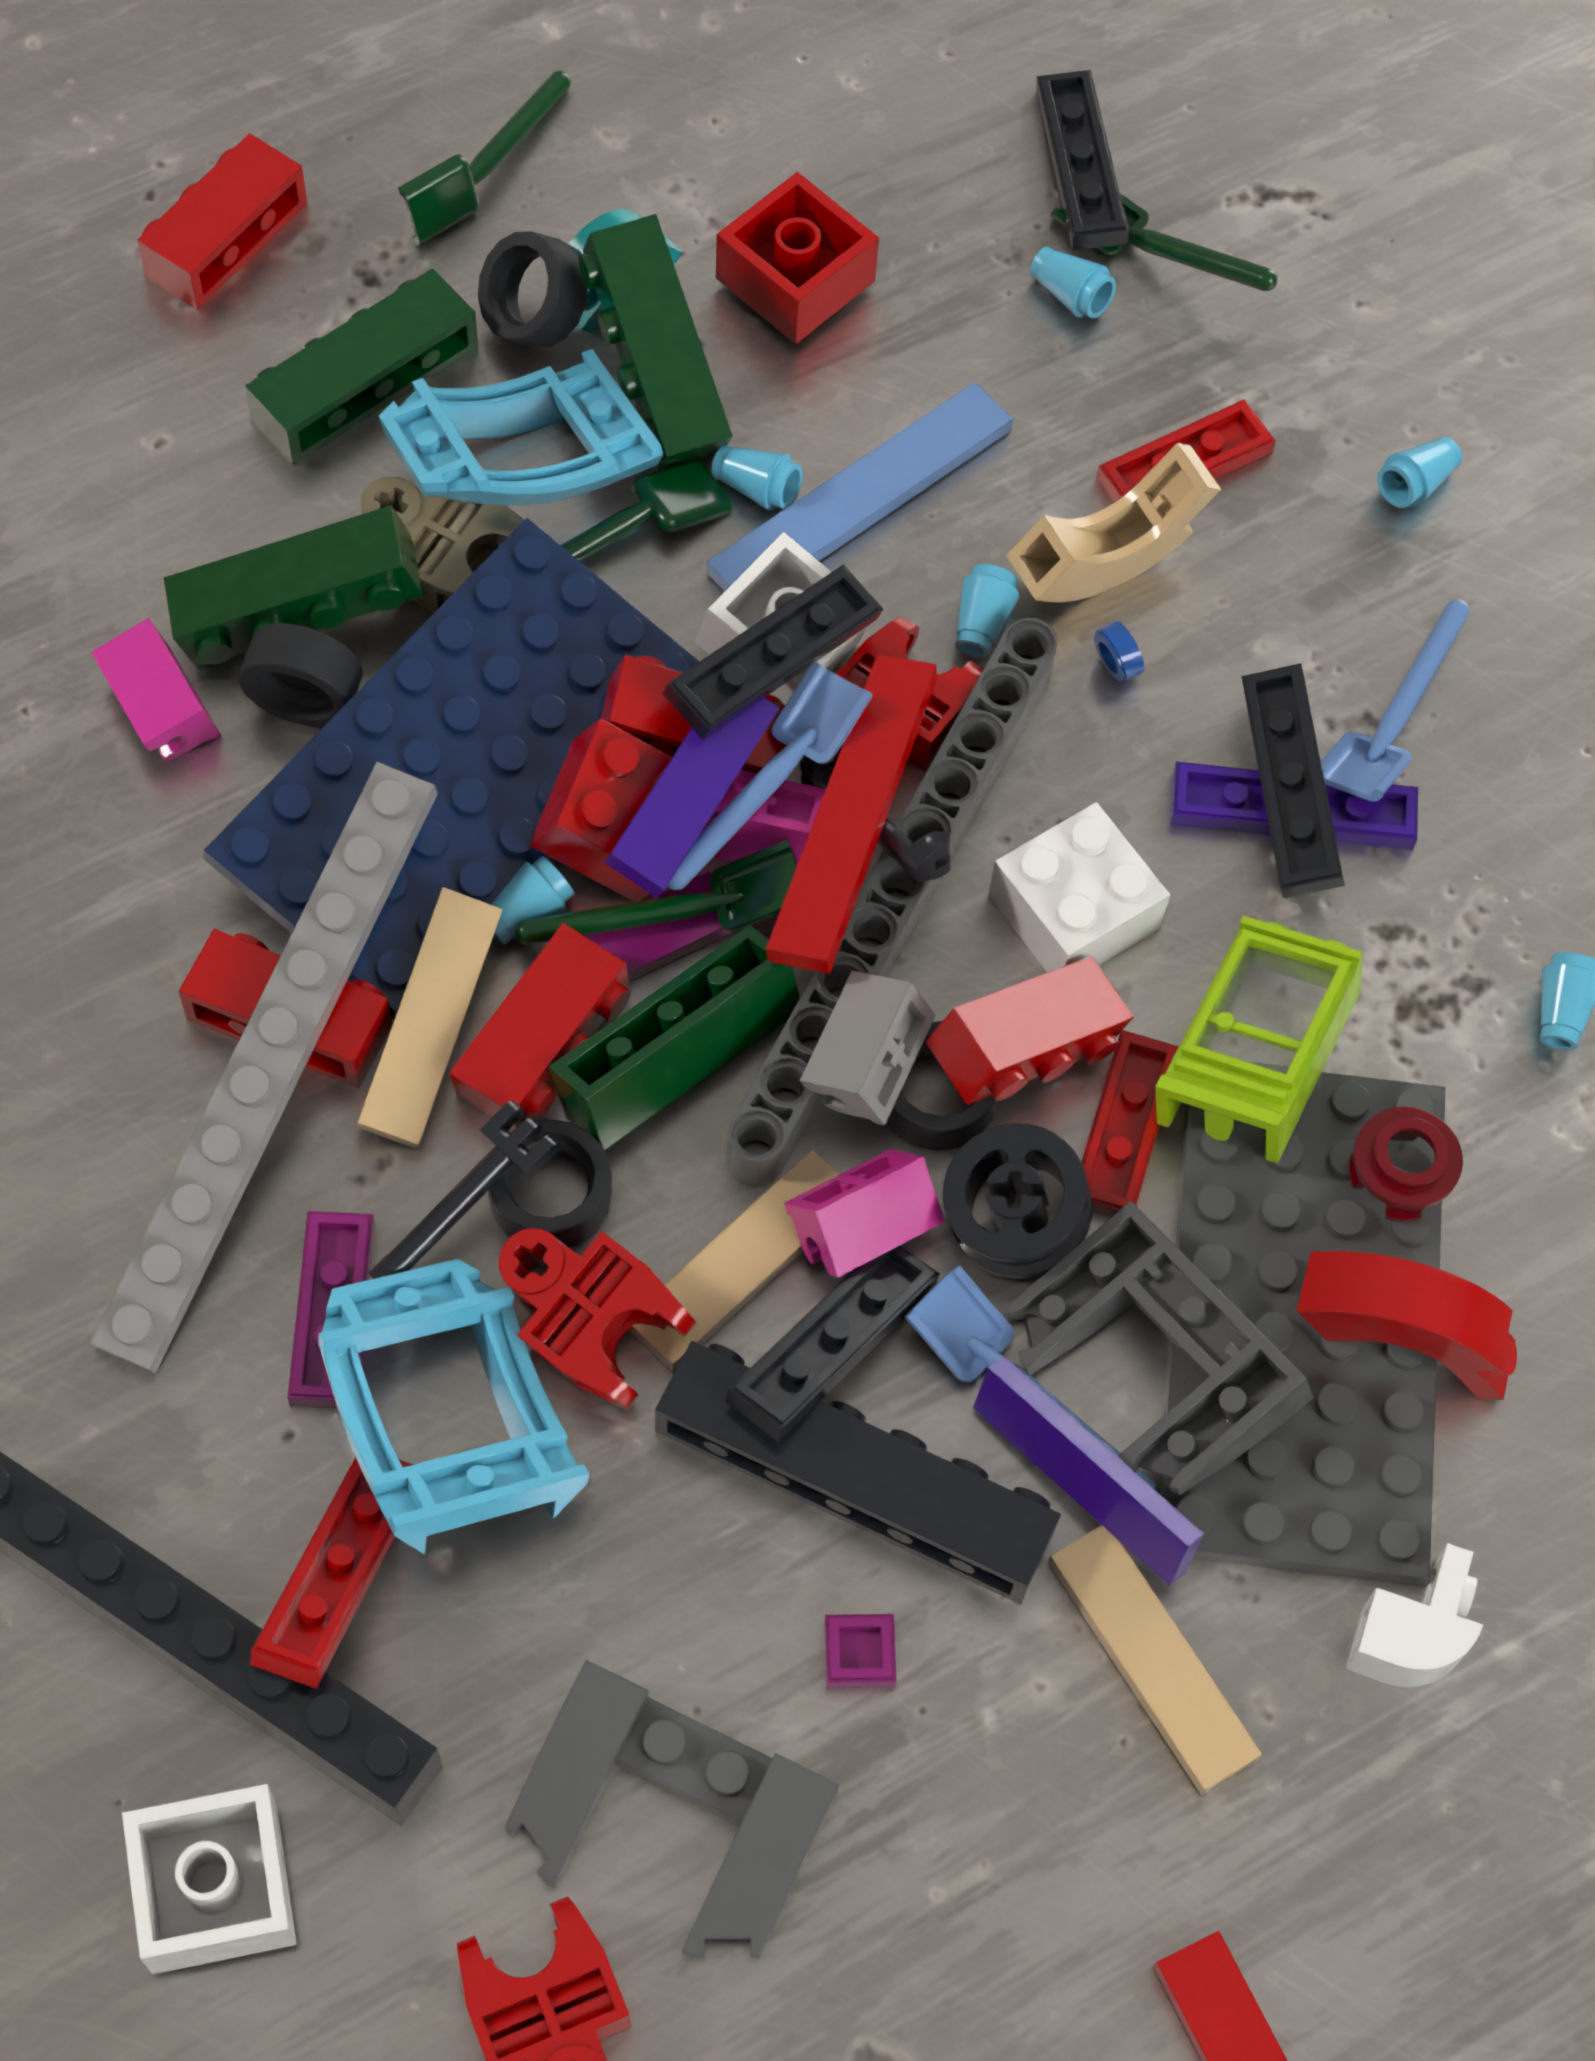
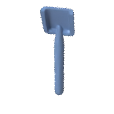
[1321,599,1469,802]
[668,661,873,890]
[905,1265,1159,1493]

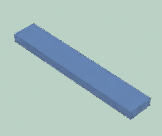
[707,382,1013,592]

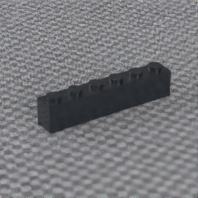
[655,1340,1061,1605]

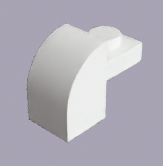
[1345,1543,1483,1687]

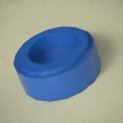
[1094,620,1145,683]

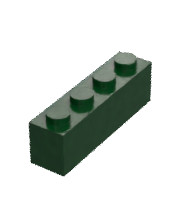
[579,214,733,470]
[245,268,478,465]
[164,505,423,667]
[549,925,800,1150]

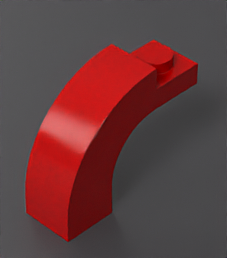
[1297,1251,1517,1400]

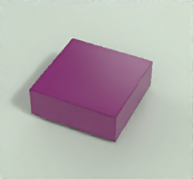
[824,1614,897,1689]

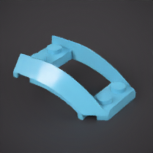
[379,349,663,506]
[318,1259,589,1555]

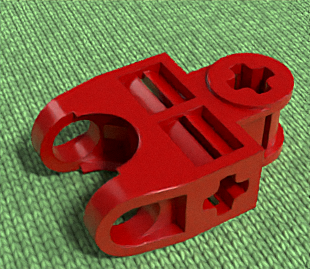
[836,617,984,771]
[499,1228,697,1409]
[456,1896,631,2061]

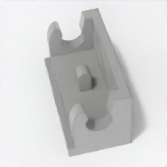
[800,971,936,1125]

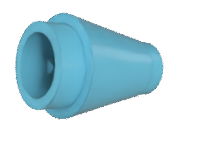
[1030,247,1116,318]
[1377,437,1462,508]
[711,444,803,511]
[955,564,1020,658]
[491,856,574,946]
[1540,952,1595,1050]

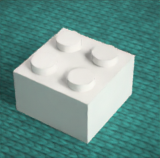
[694,532,867,705]
[988,802,1170,973]
[122,1784,297,1975]

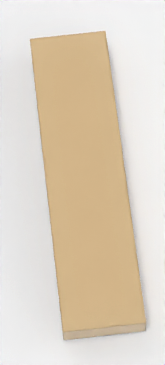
[355,887,503,1149]
[629,1149,840,1372]
[1048,1525,1262,1796]

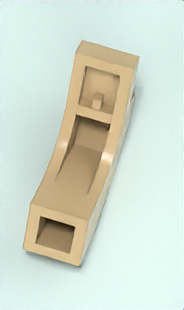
[1006,443,1221,603]

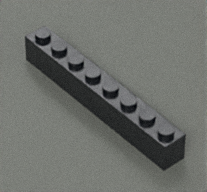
[0,1452,442,1826]

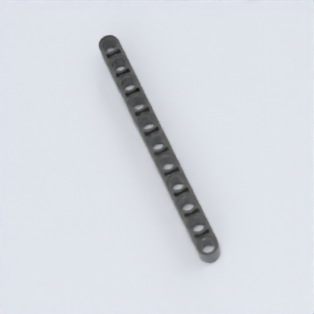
[727,618,1058,1187]

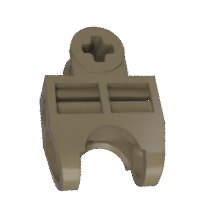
[361,477,524,614]

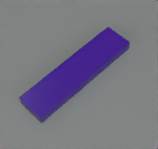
[604,698,779,899]
[1170,761,1418,850]
[973,1356,1204,1586]

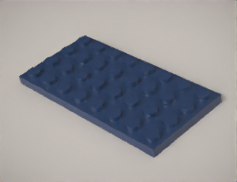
[203,518,700,1019]

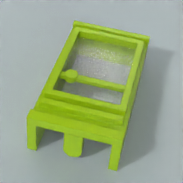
[1156,915,1363,1164]

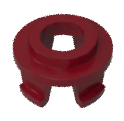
[1348,1106,1463,1222]

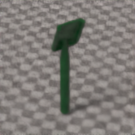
[398,71,571,246]
[1051,193,1278,291]
[561,459,732,561]
[515,840,797,945]

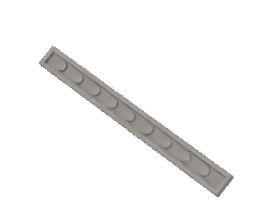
[90,762,438,1374]

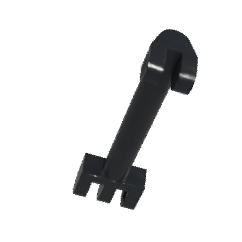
[799,753,951,882]
[368,1100,561,1279]

